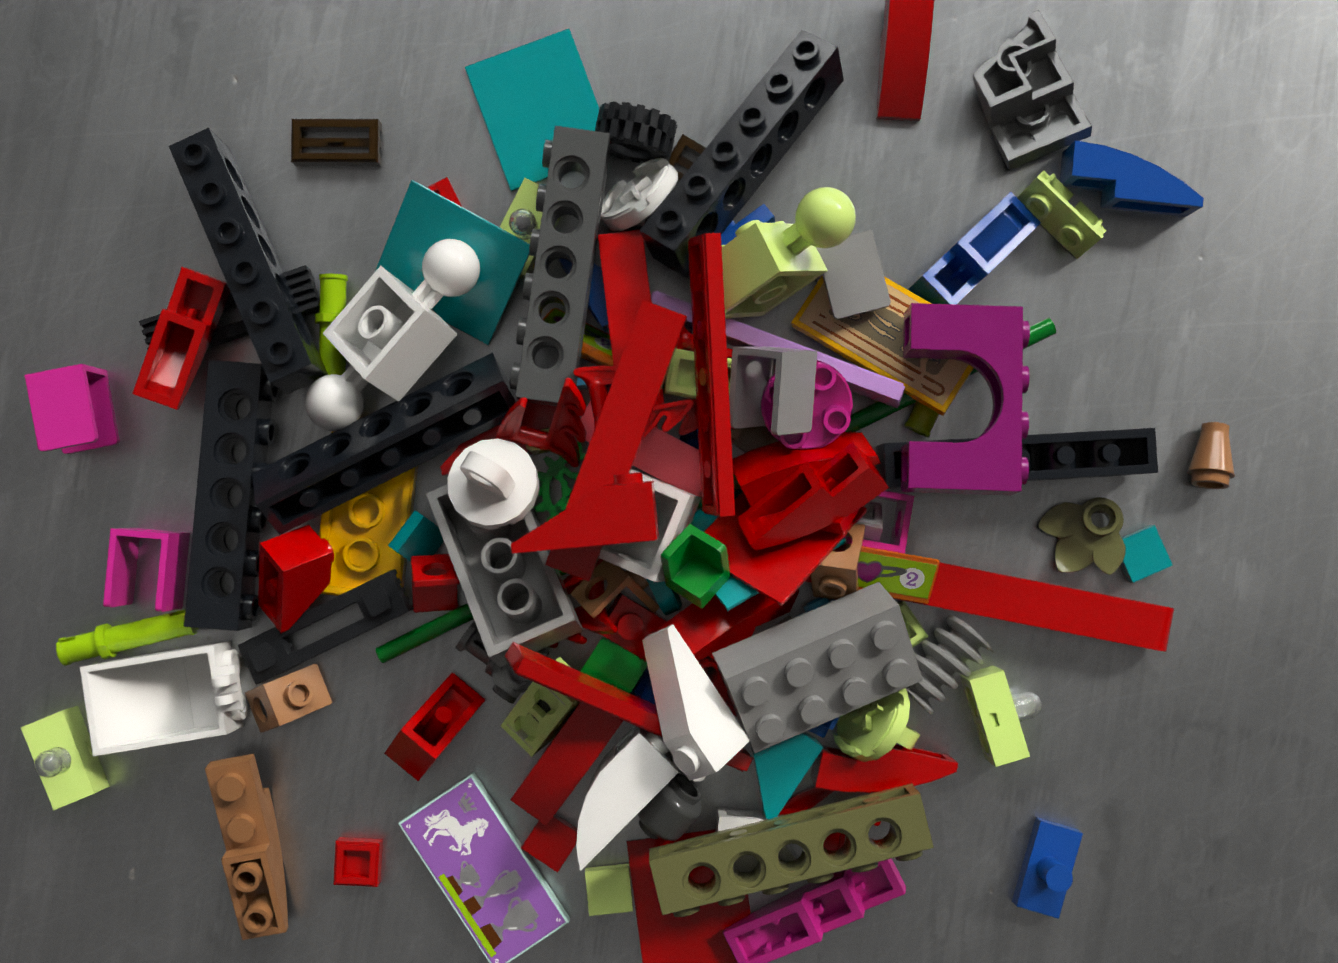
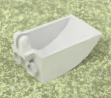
[79,640,247,756]
[576,726,706,871]

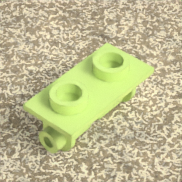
[1017,170,1107,259]

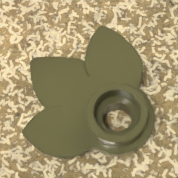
[1038,497,1126,575]

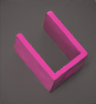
[25,364,120,454]
[844,491,915,554]
[103,528,190,612]

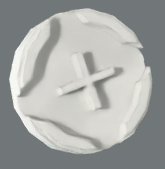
[601,158,678,232]
[447,438,540,530]

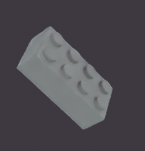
[426,484,584,667]
[712,582,923,753]

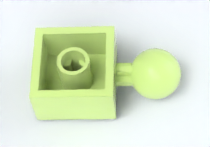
[721,187,856,318]

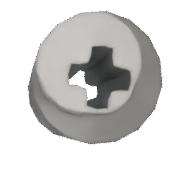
[906,615,993,715]

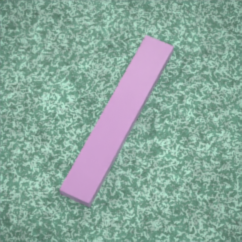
[651,291,905,409]

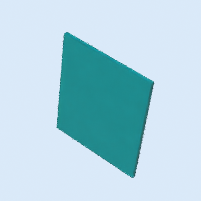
[465,28,600,192]
[374,180,530,345]

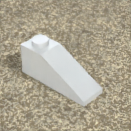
[642,624,750,781]

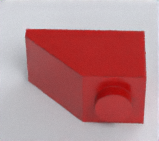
[258,524,334,633]
[384,673,485,781]

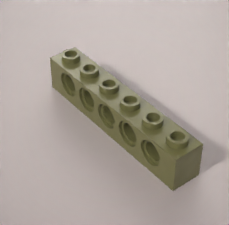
[649,783,934,917]

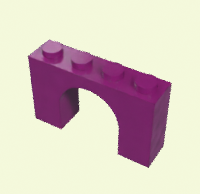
[901,303,1030,496]

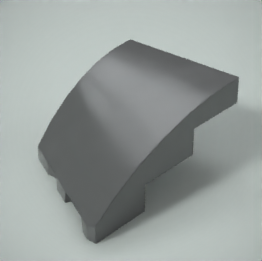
[973,10,1092,170]

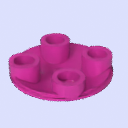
[761,360,853,449]

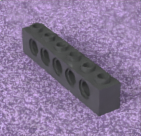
[510,126,611,406]

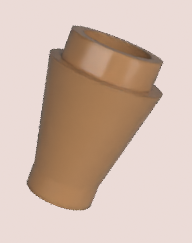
[1187,422,1235,489]

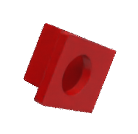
[411,554,460,613]

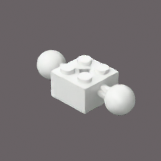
[305,239,480,431]

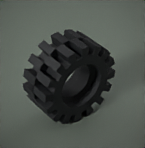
[595,101,677,163]

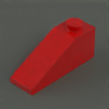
[511,472,659,554]

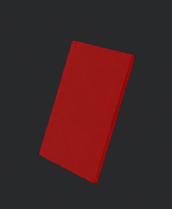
[704,492,867,606]
[626,829,751,963]

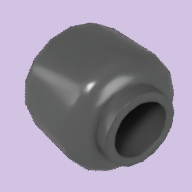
[638,773,701,841]

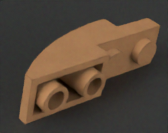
[205,754,288,940]

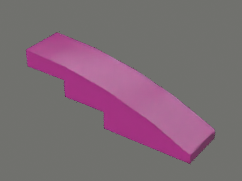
[723,858,906,963]

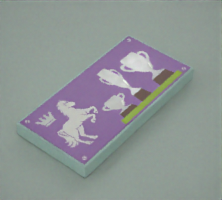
[398,772,570,963]

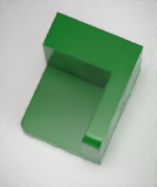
[661,524,731,609]
[580,636,647,693]

